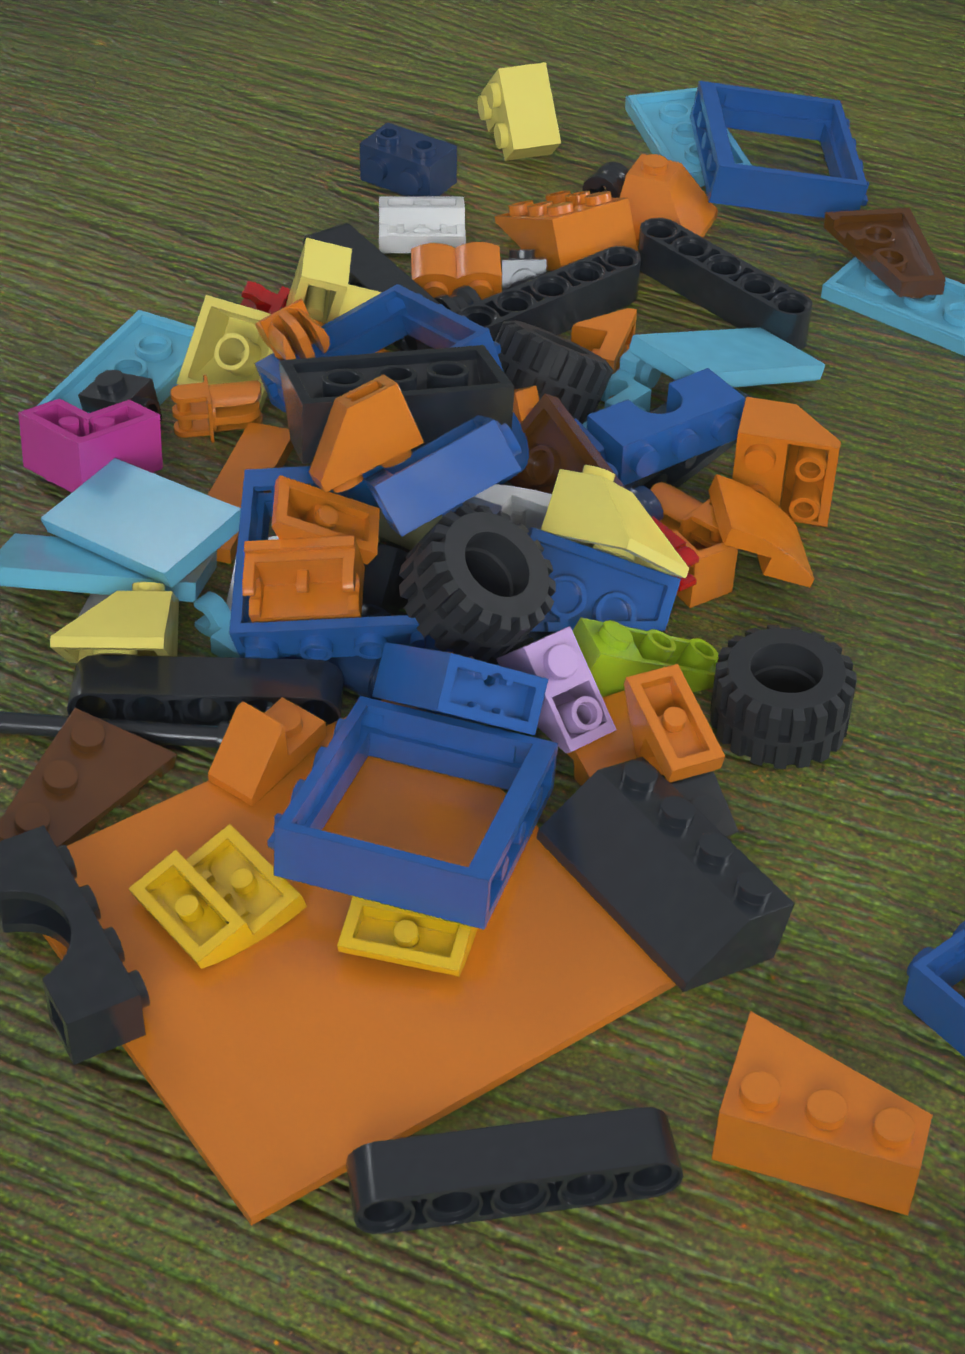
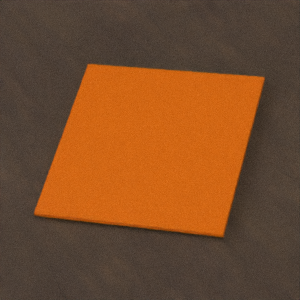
[42,700,676,1226]

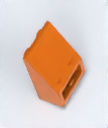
[494,190,638,271]

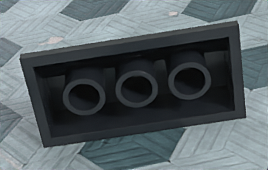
[279,345,514,465]
[536,757,795,992]

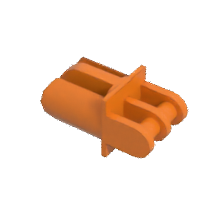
[255,299,330,360]
[170,375,263,443]
[651,482,722,550]

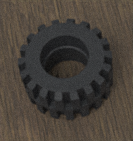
[495,321,614,424]
[399,505,556,662]
[710,625,857,769]

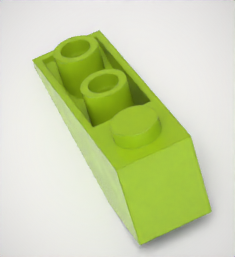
[573,618,718,697]

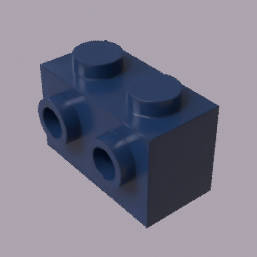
[360,122,457,196]

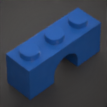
[587,368,745,485]

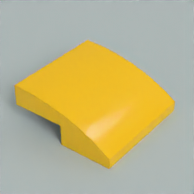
[128,824,307,969]
[337,896,477,977]

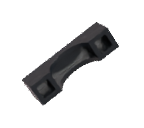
[0,825,150,1065]

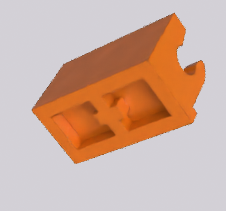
[242,535,365,623]

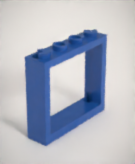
[690,81,870,218]
[254,284,504,413]
[229,465,463,661]
[267,696,558,930]

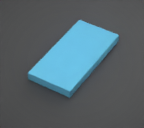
[625,88,752,187]
[821,257,965,356]
[37,310,195,413]
[629,327,825,388]
[40,458,241,588]
[0,533,217,602]

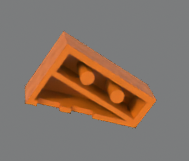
[712,1011,933,1216]

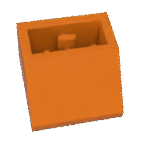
[732,397,841,527]

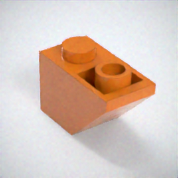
[309,374,424,493]

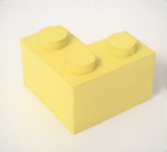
[477,62,561,161]
[286,238,382,323]

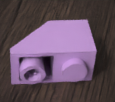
[497,626,617,754]

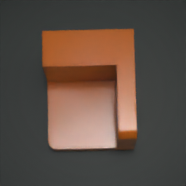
[673,530,738,608]

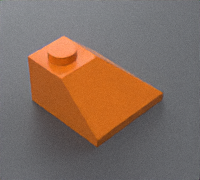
[619,154,718,246]

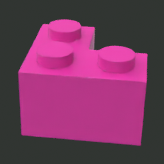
[18,399,163,493]

